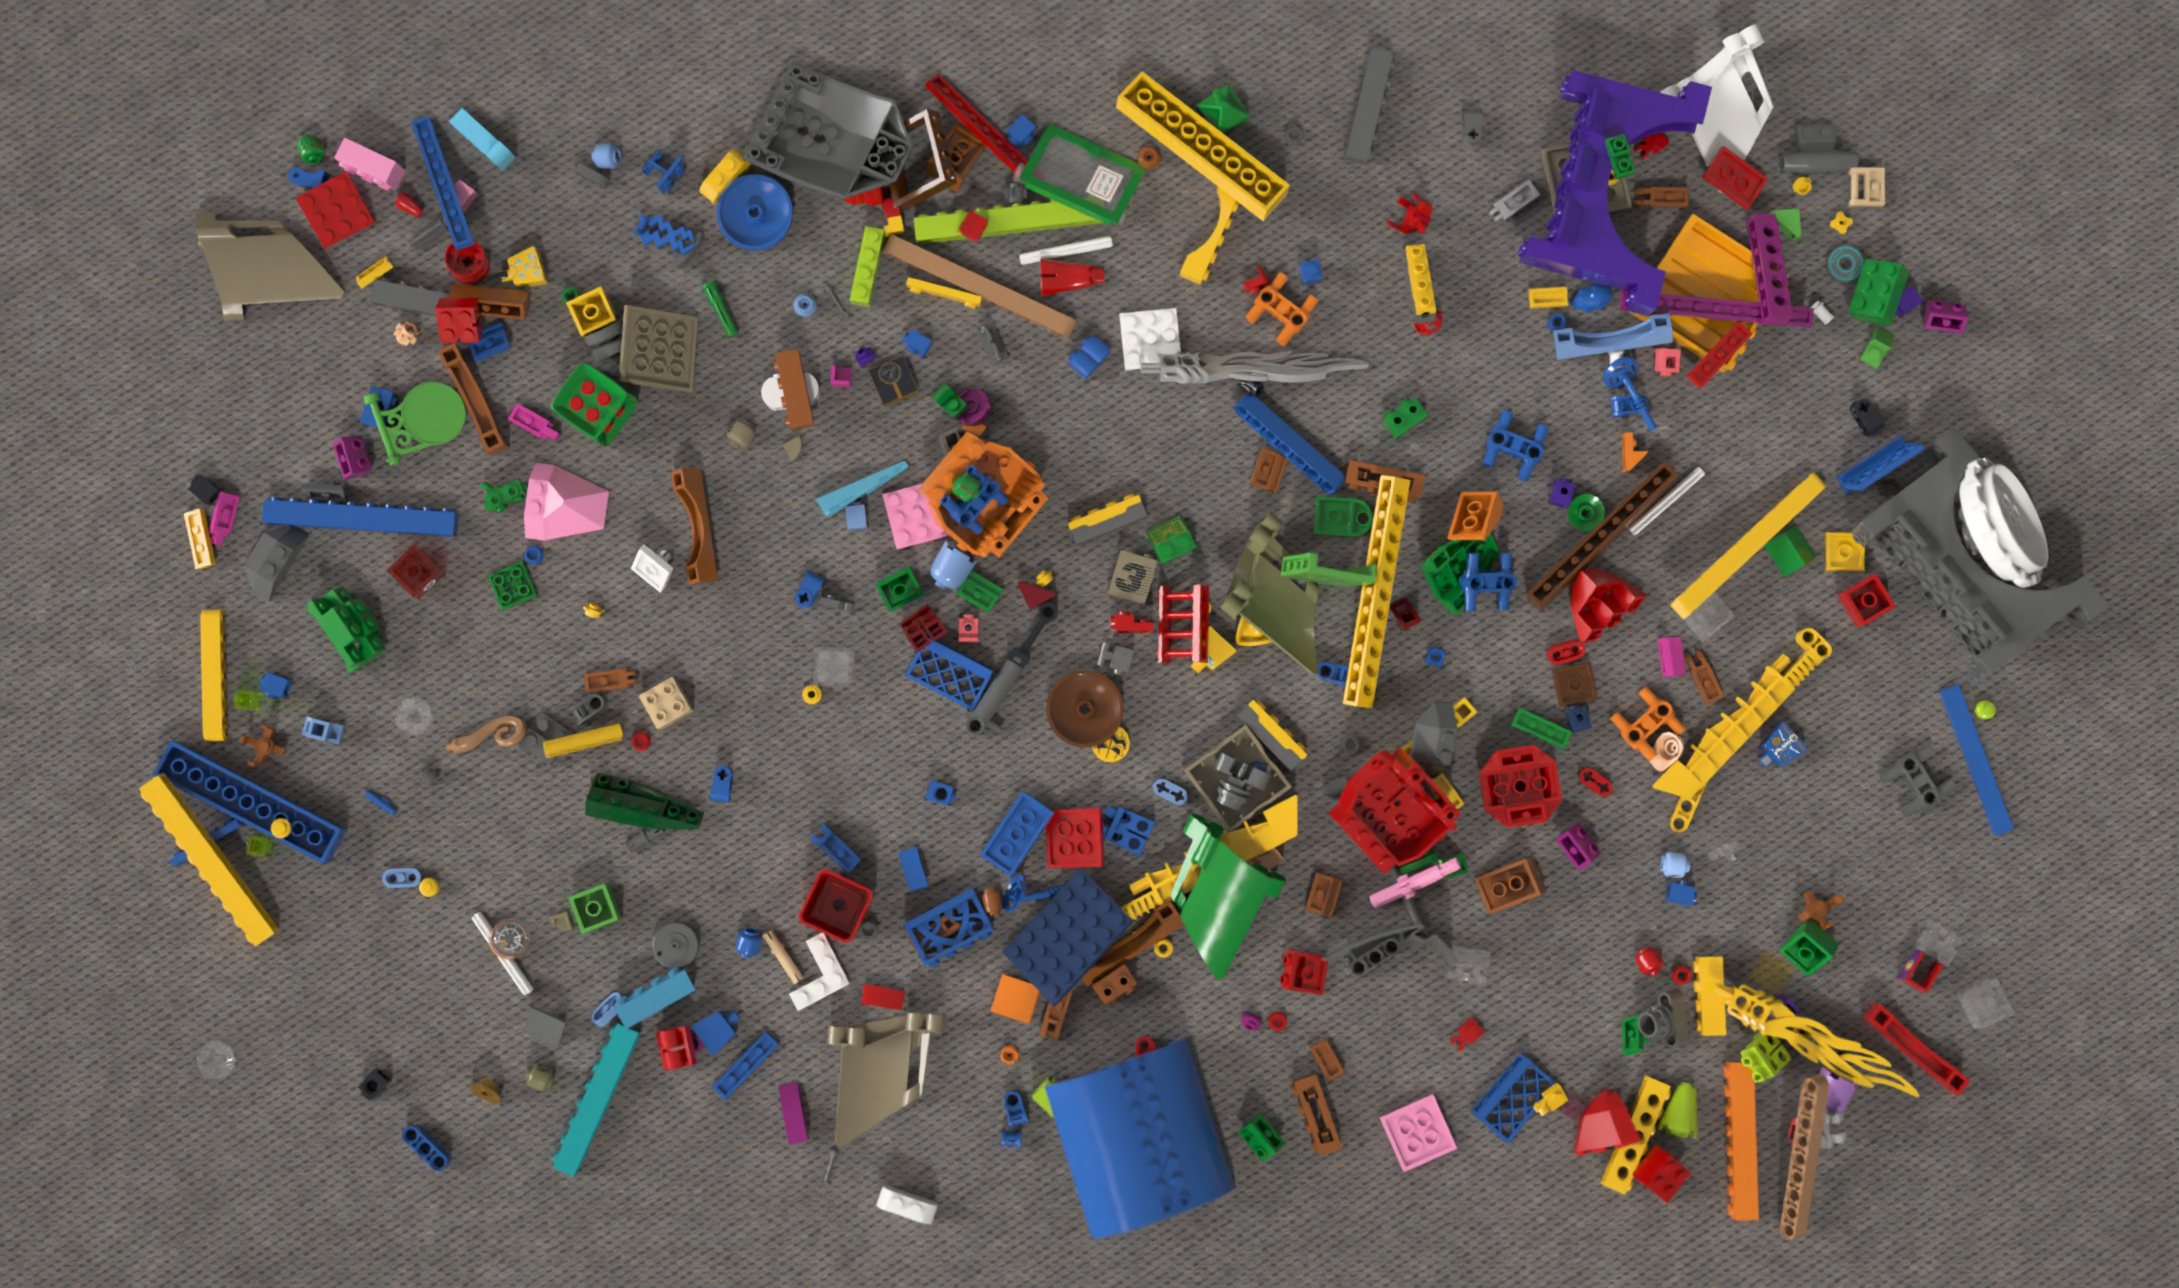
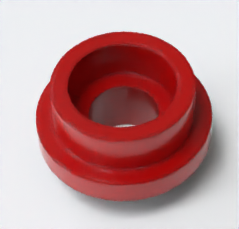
[1672,965,1691,985]

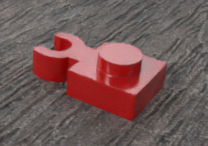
[1634,133,1670,161]
[1450,1017,1485,1052]

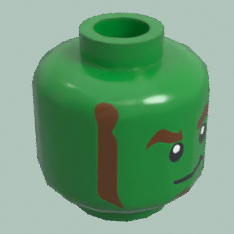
[296,135,325,164]
[951,473,981,502]

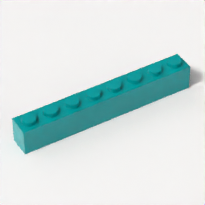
[552,1022,641,1177]

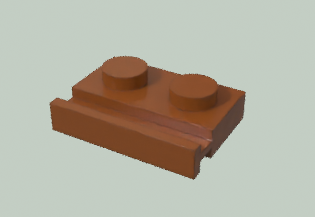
[1249,448,1287,493]
[1305,872,1343,917]

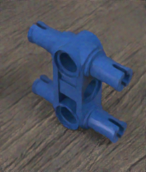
[1482,410,1549,482]
[940,465,1009,534]
[1459,552,1517,611]

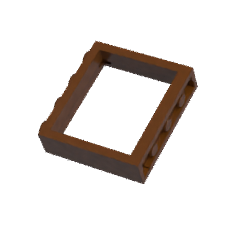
[889,109,957,210]

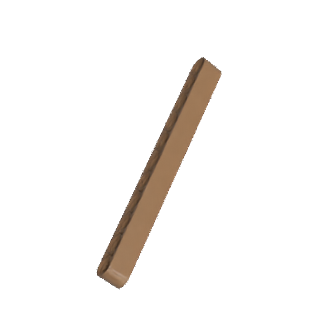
[882,235,1077,339]

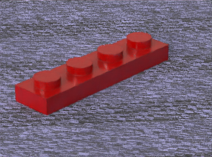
[1686,321,1752,389]

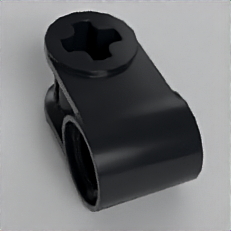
[1850,399,1885,437]

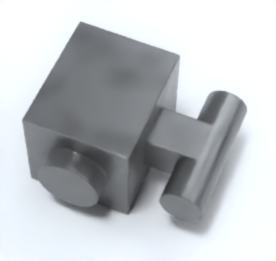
[1097,642,1134,676]

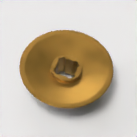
[469,1079,501,1104]

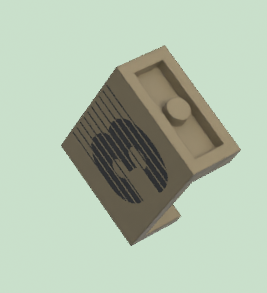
[1108,548,1157,606]

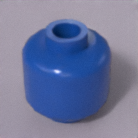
[735,928,762,958]

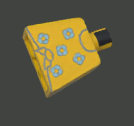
[500,246,548,288]

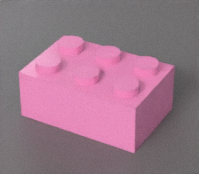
[335,138,405,191]

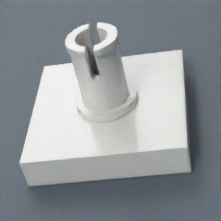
[631,545,674,593]

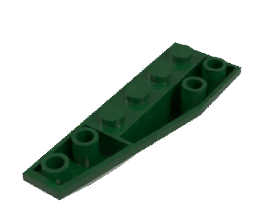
[585,773,704,830]

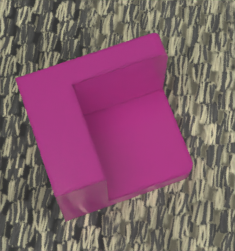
[830,365,853,388]

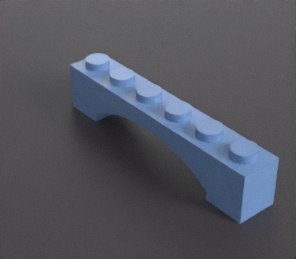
[1553,313,1673,360]

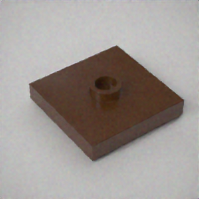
[1551,662,1598,707]

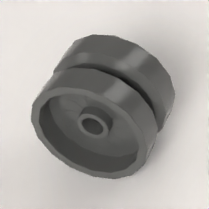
[583,319,623,361]

